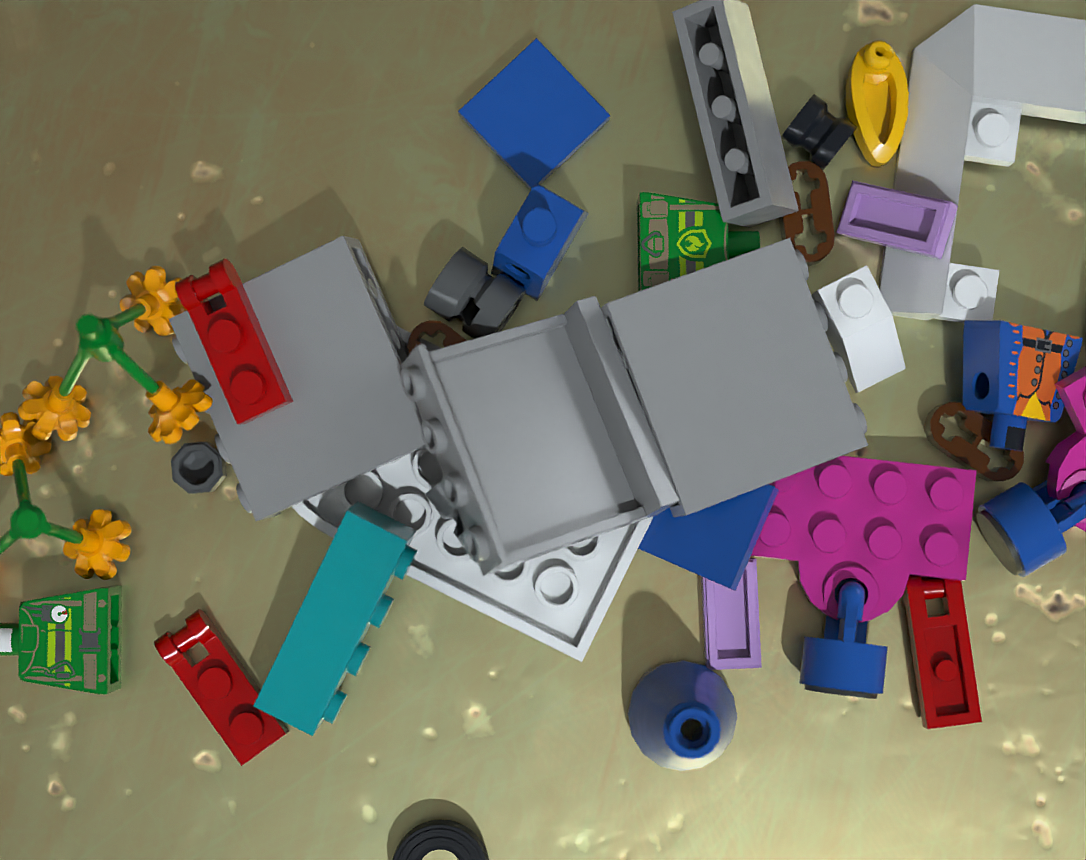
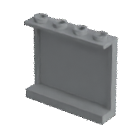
[401,296,680,576]

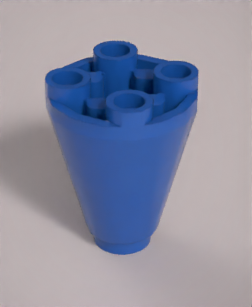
[628,660,737,771]

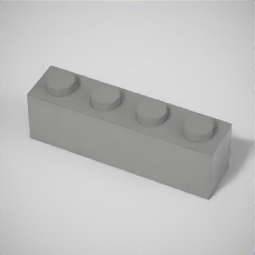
[672,0,799,227]

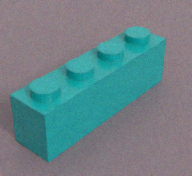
[253,501,418,736]

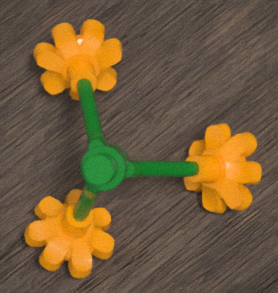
[18,266,213,444]
[0,412,131,580]

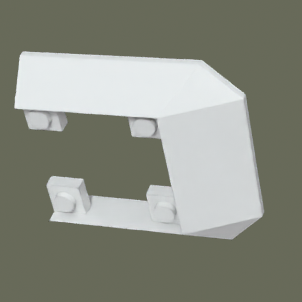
[878,4,1086,323]

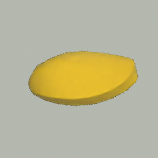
[845,40,909,167]

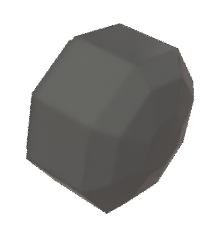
[171,441,227,494]

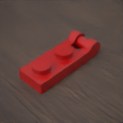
[175,258,293,425]
[902,575,982,729]
[154,609,289,766]

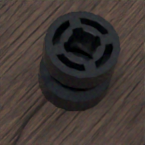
[781,94,857,170]

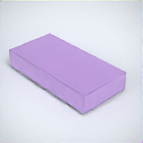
[836,181,958,259]
[701,558,762,670]

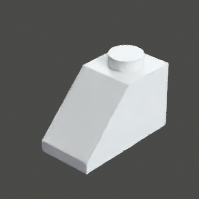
[812,265,906,393]

